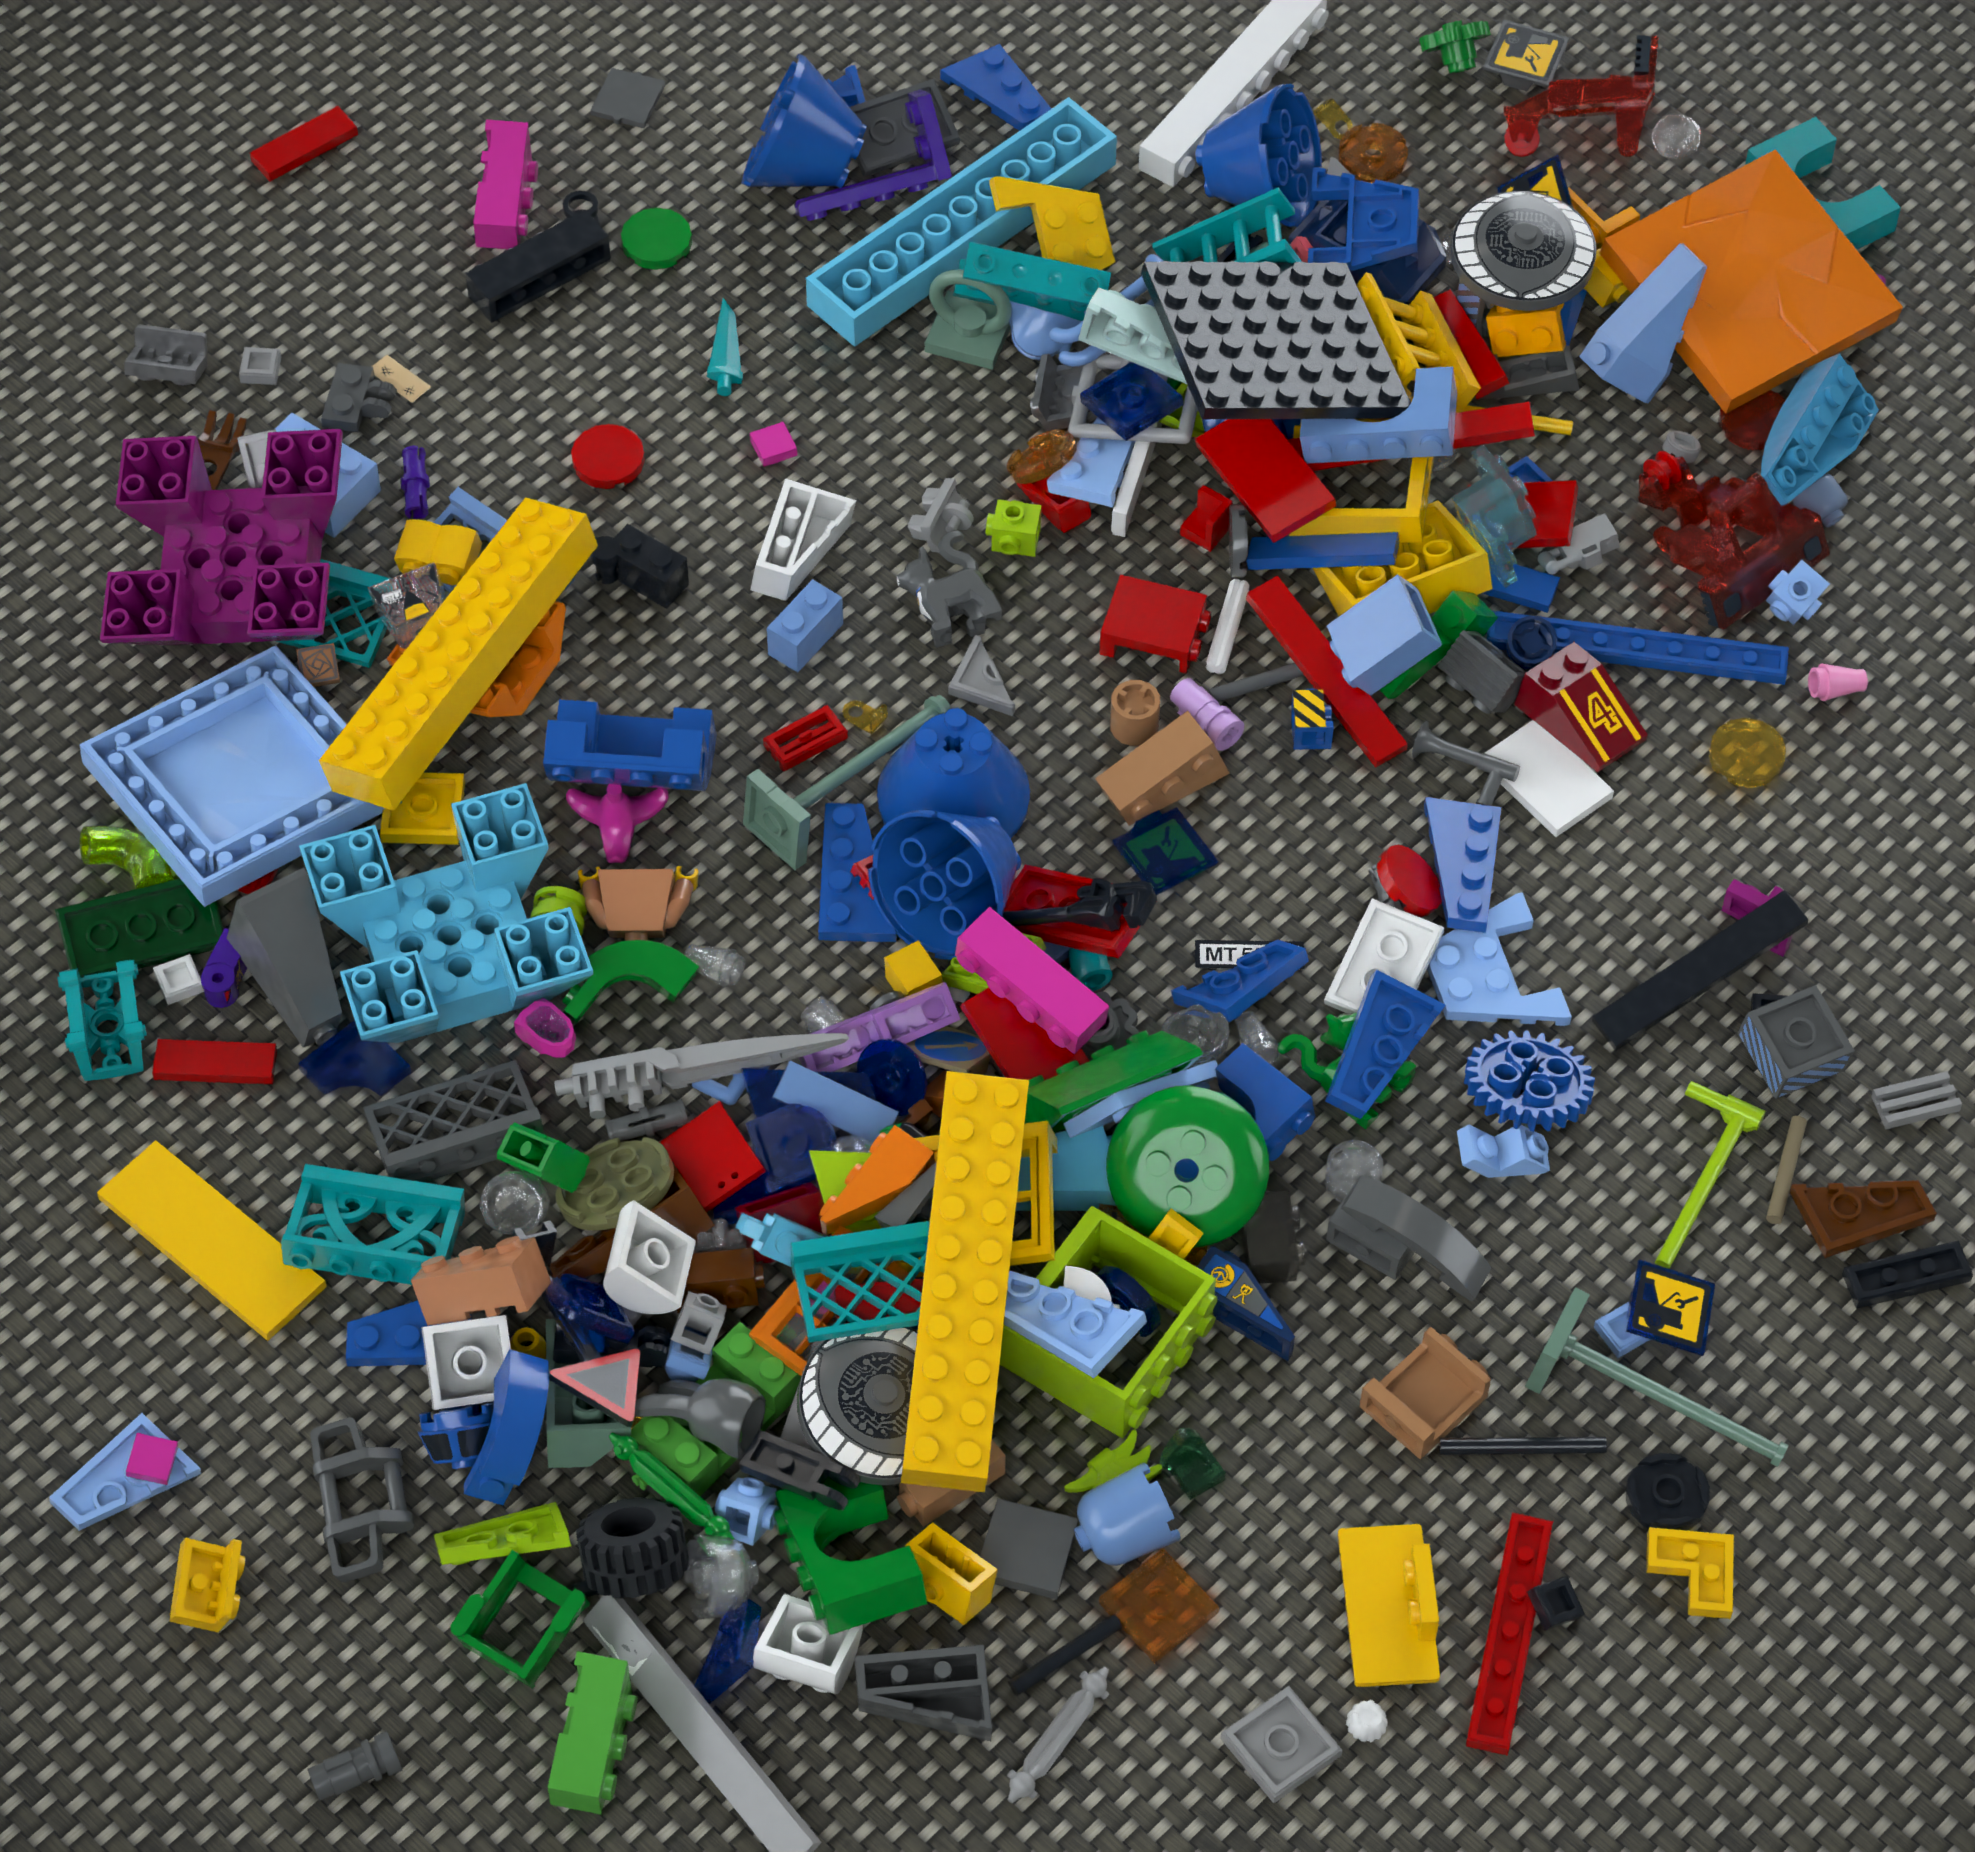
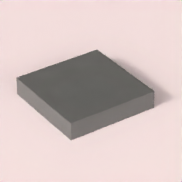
[980,1498,1079,1600]

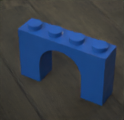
[1176,1043,1315,1178]

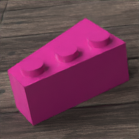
[473,120,538,249]

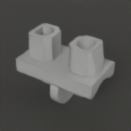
[908,478,974,552]

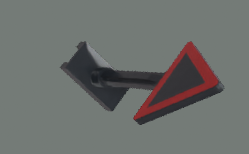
[512,1220,640,1427]

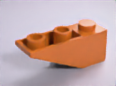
[820,1125,935,1235]

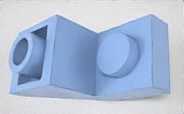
[1457,1125,1550,1178]

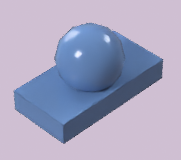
[665,1326,714,1382]

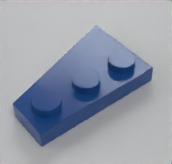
[940,44,1052,131]
[1171,939,1309,1022]
[346,1300,473,1367]

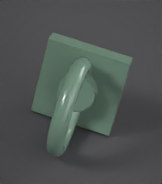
[925,269,1012,370]

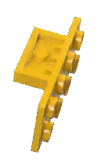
[1337,1524,1440,1687]

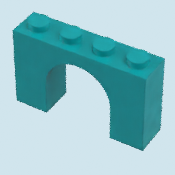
[1745,117,1901,250]

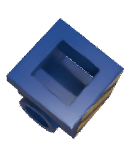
[1291,688,1334,750]

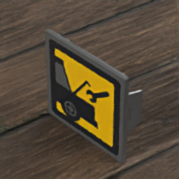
[1483,20,1569,91]

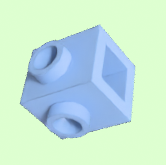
[1766,560,1830,625]
[715,1477,779,1546]

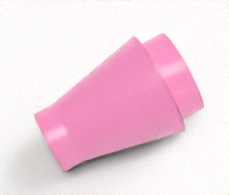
[1808,663,1868,701]

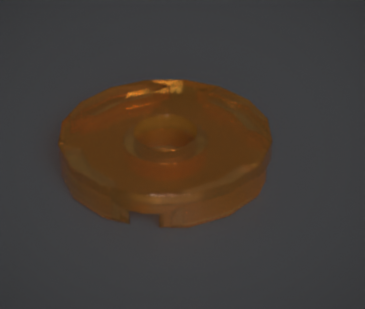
[1339,123,1408,183]

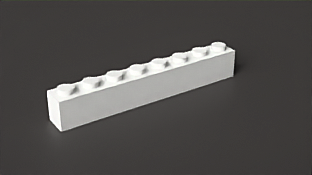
[1139,0,1328,188]

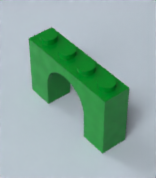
[773,1477,927,1635]

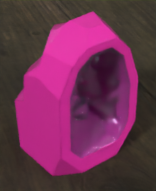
[514,998,576,1058]

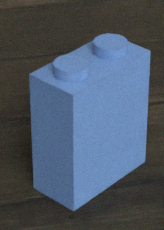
[1327,574,1442,696]

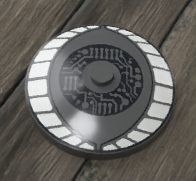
[1451,191,1596,311]
[797,1327,918,1485]

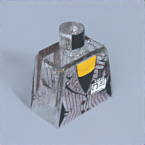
[368,562,446,649]

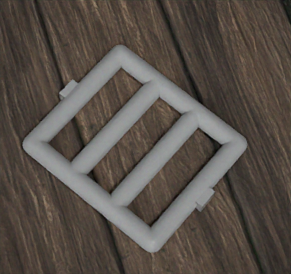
[1068,354,1198,444]

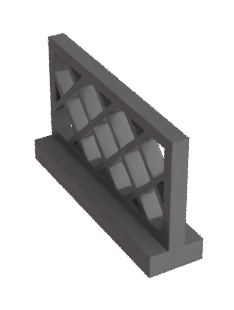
[363,1060,544,1182]

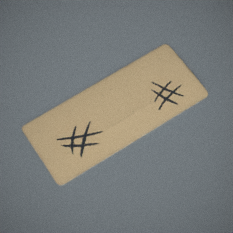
[372,355,431,403]

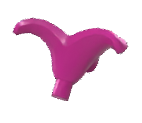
[566,784,669,864]

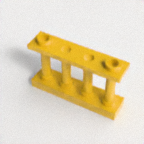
[1357,272,1481,413]

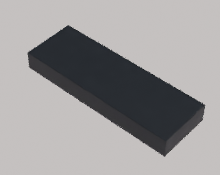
[1842,1240,1973,1309]

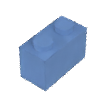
[767,579,843,673]

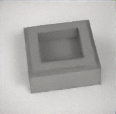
[239,347,281,385]

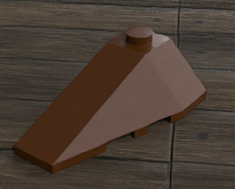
[550,1167,715,1285]

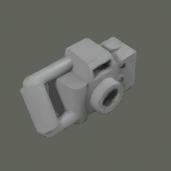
[1538,513,1620,574]

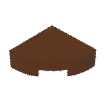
[893,1099,933,1129]

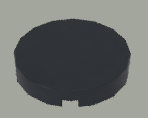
[1626,1453,1710,1531]

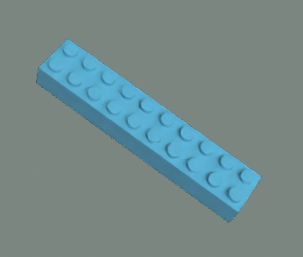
[806,97,1117,347]

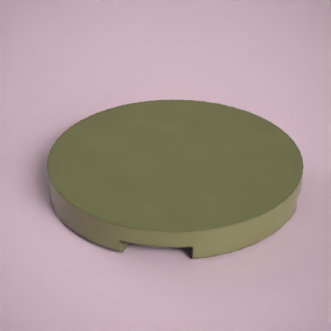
[555,1137,674,1231]

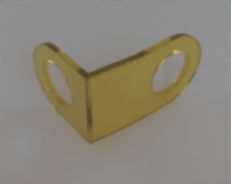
[1313,98,1353,139]
[842,700,888,734]

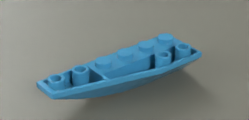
[1761,353,1879,506]

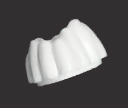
[1346,1699,1388,1742]

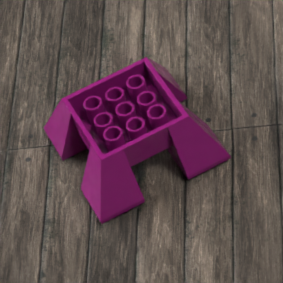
[100,429,343,645]

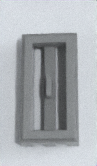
[1871,1071,1962,1129]

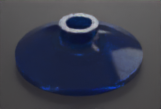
[857,1038,927,1116]

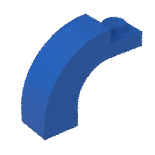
[464,1349,549,1505]

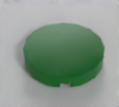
[621,208,692,270]

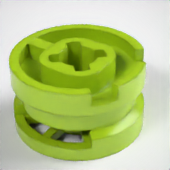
[530,886,587,936]

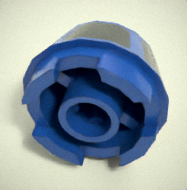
[417,1402,493,1469]

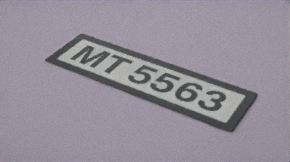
[1195,940,1305,970]

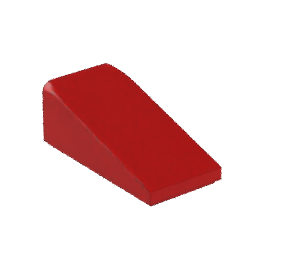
[1016,464,1091,533]

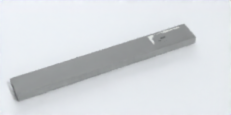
[582,1595,821,1852]

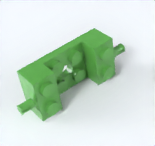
[630,1322,801,1496]

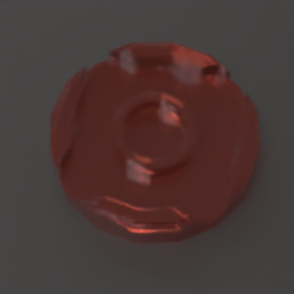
[1718,390,1785,450]

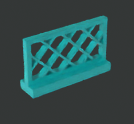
[276,559,405,668]
[790,1221,930,1343]

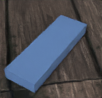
[772,1061,898,1145]

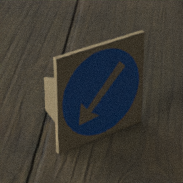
[896,1026,991,1075]

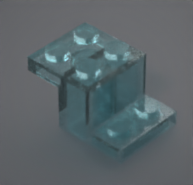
[1452,444,1537,588]

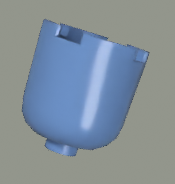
[1073,1463,1181,1566]

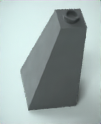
[227,867,342,1048]

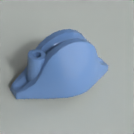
[1009,301,1082,360]

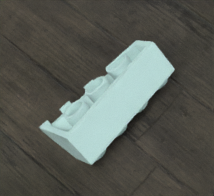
[1078,288,1187,384]

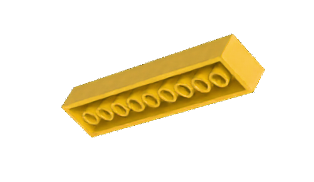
[319,497,598,811]
[901,1071,1029,1492]

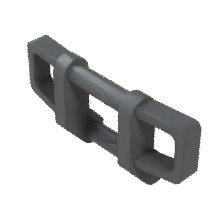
[310,1417,414,1583]

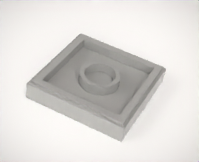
[1221,1686,1342,1803]

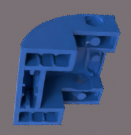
[543,699,717,791]

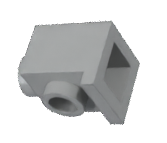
[671,1291,727,1355]

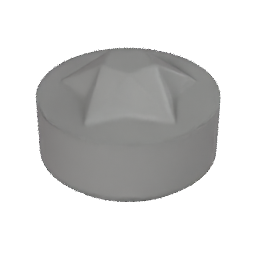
[1662,431,1701,463]

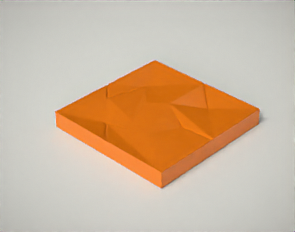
[1600,149,1903,414]

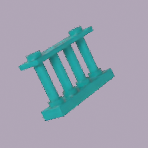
[1152,187,1302,263]
[952,242,1111,321]

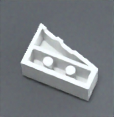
[750,479,856,601]

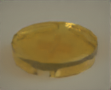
[1709,718,1786,788]

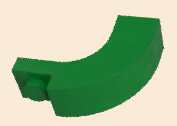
[562,940,700,1025]

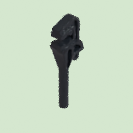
[1002,878,1157,932]

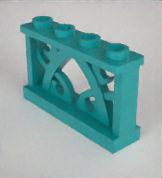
[281,1164,465,1285]

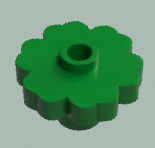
[1419,20,1491,74]

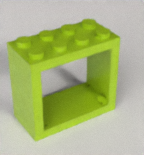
[1000,1205,1218,1439]

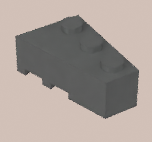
[855,1645,992,1742]

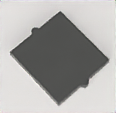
[590,68,665,129]

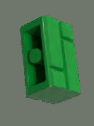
[497,1122,590,1193]

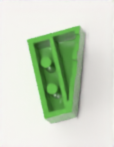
[548,1651,638,1814]

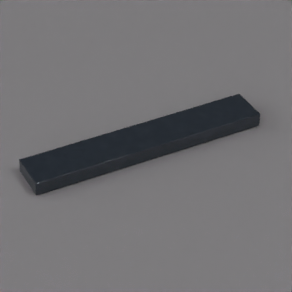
[1592,890,1809,1051]

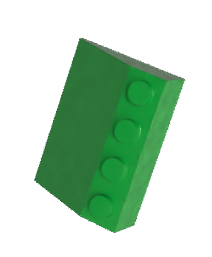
[1025,1030,1203,1133]

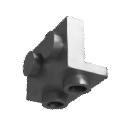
[124,324,207,386]
[1030,353,1090,432]

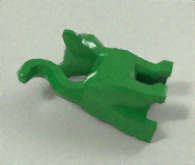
[1278,1012,1416,1130]

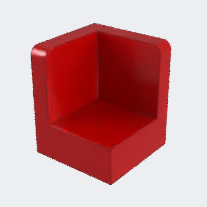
[1180,485,1233,552]

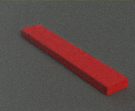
[1246,576,1408,768]
[1465,1512,1553,1756]

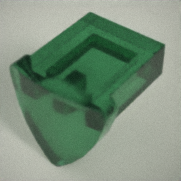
[1159,1428,1226,1500]

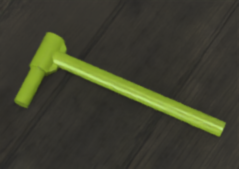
[1655,1081,1766,1270]

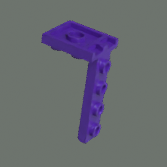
[794,89,952,221]

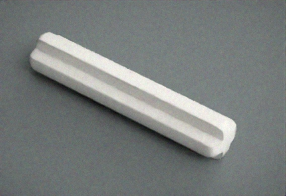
[1206,578,1250,675]

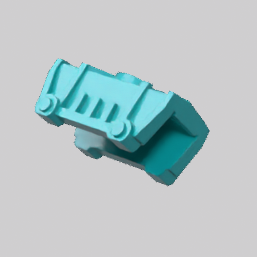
[57,960,147,1081]

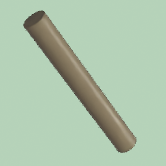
[1766,1116,1807,1224]

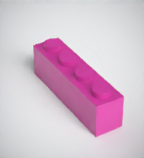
[955,907,1109,1054]

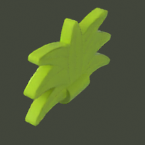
[1064,1429,1162,1493]

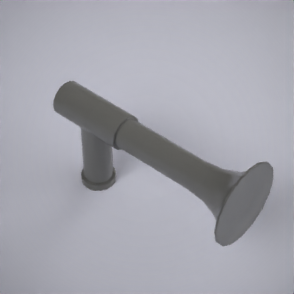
[1412,721,1520,806]

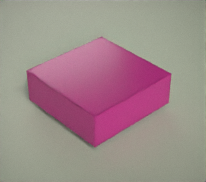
[750,422,797,467]
[126,1433,178,1485]

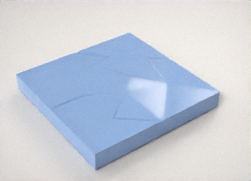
[79,645,402,907]

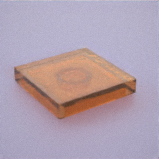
[1099,1548,1219,1663]

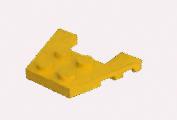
[989,176,1115,270]

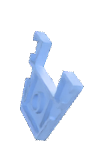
[1427,892,1572,1026]

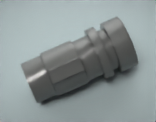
[307,1731,403,1801]

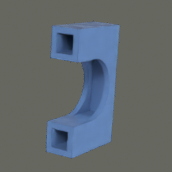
[1300,366,1457,463]

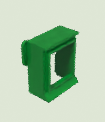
[450,1550,591,1689]

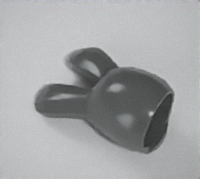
[634,1378,766,1460]

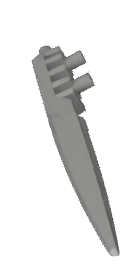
[554,1033,849,1119]

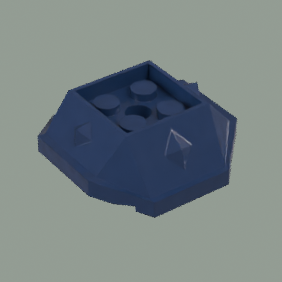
[1288,200,1447,305]

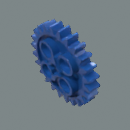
[1464,1030,1595,1132]

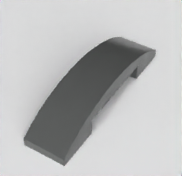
[1341,1175,1491,1302]

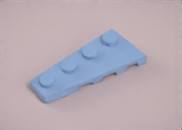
[1004,1270,1147,1378]

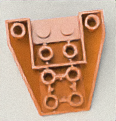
[387,601,566,717]

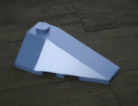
[1579,243,1707,403]

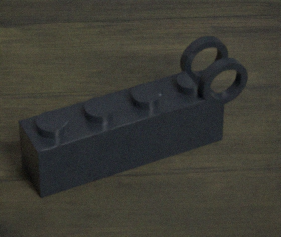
[465,191,611,323]

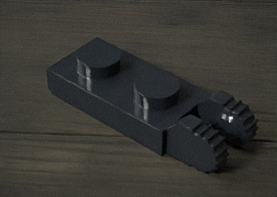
[553,1323,671,1368]
[739,1430,861,1510]

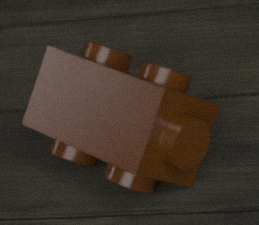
[677,1248,765,1313]

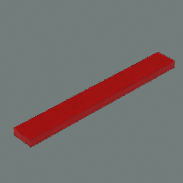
[1287,401,1535,471]

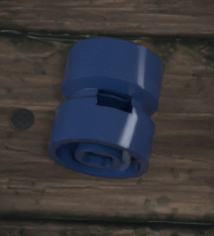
[1505,615,1557,672]

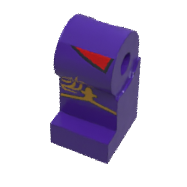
[200,928,247,1008]

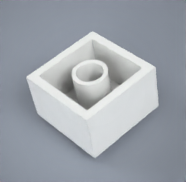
[421,1315,511,1410]

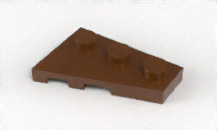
[1790,1180,1937,1258]

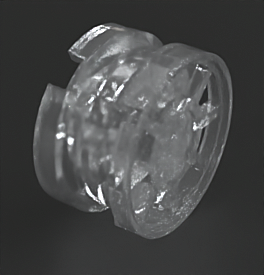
[1325,1140,1383,1203]

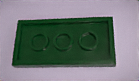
[55,878,224,978]

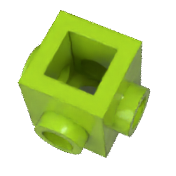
[985,500,1042,557]

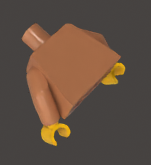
[578,866,699,941]

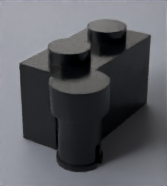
[591,524,689,609]

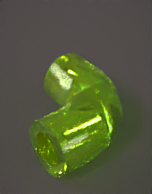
[80,826,174,889]

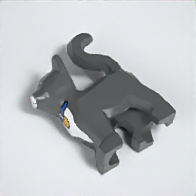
[897,530,1002,648]

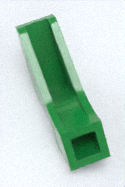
[1380,591,1498,699]

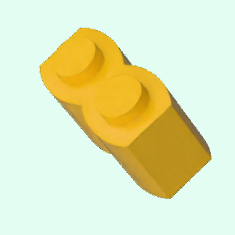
[394,519,482,585]

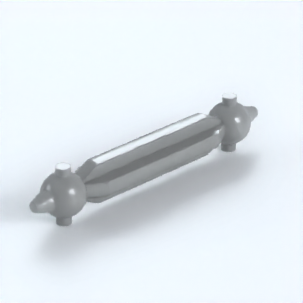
[1007,1667,1109,1803]

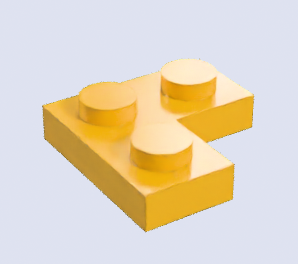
[1646,1527,1734,1619]

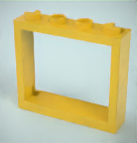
[1289,418,1434,543]

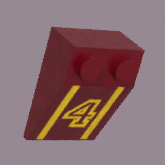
[1514,642,1648,772]

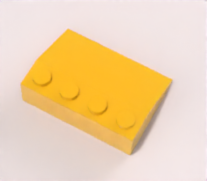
[1312,500,1493,616]

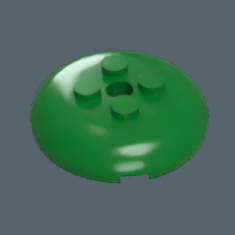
[1106,1085,1270,1248]

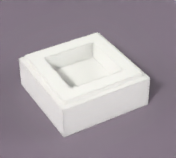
[153,954,205,1005]

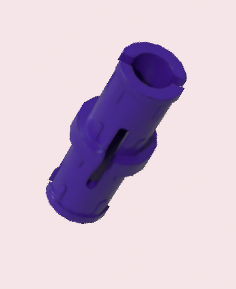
[400,446,430,520]

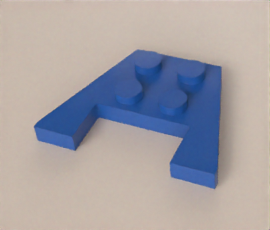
[1308,167,1420,272]

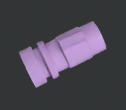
[1170,678,1244,751]

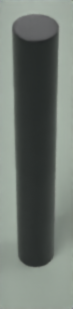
[1008,1614,1122,1696]

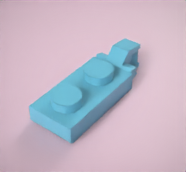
[735,1213,838,1272]

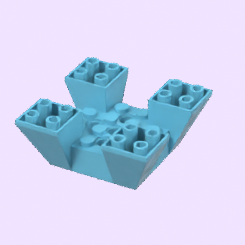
[299,783,593,1043]

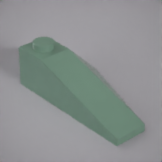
[546,1319,631,1468]

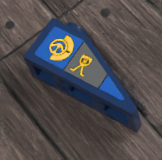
[1197,1246,1295,1361]

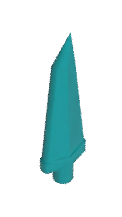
[707,298,743,396]

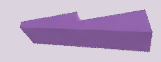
[799,982,961,1076]

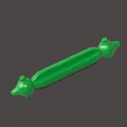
[609,1432,735,1544]

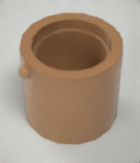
[1110,680,1160,746]

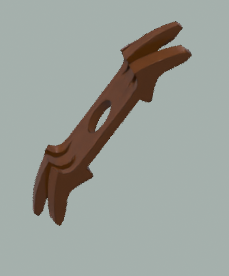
[198,410,247,490]

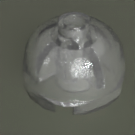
[684,1534,759,1620]

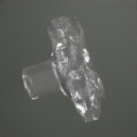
[695,1219,747,1253]

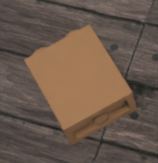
[1360,1327,1491,1460]

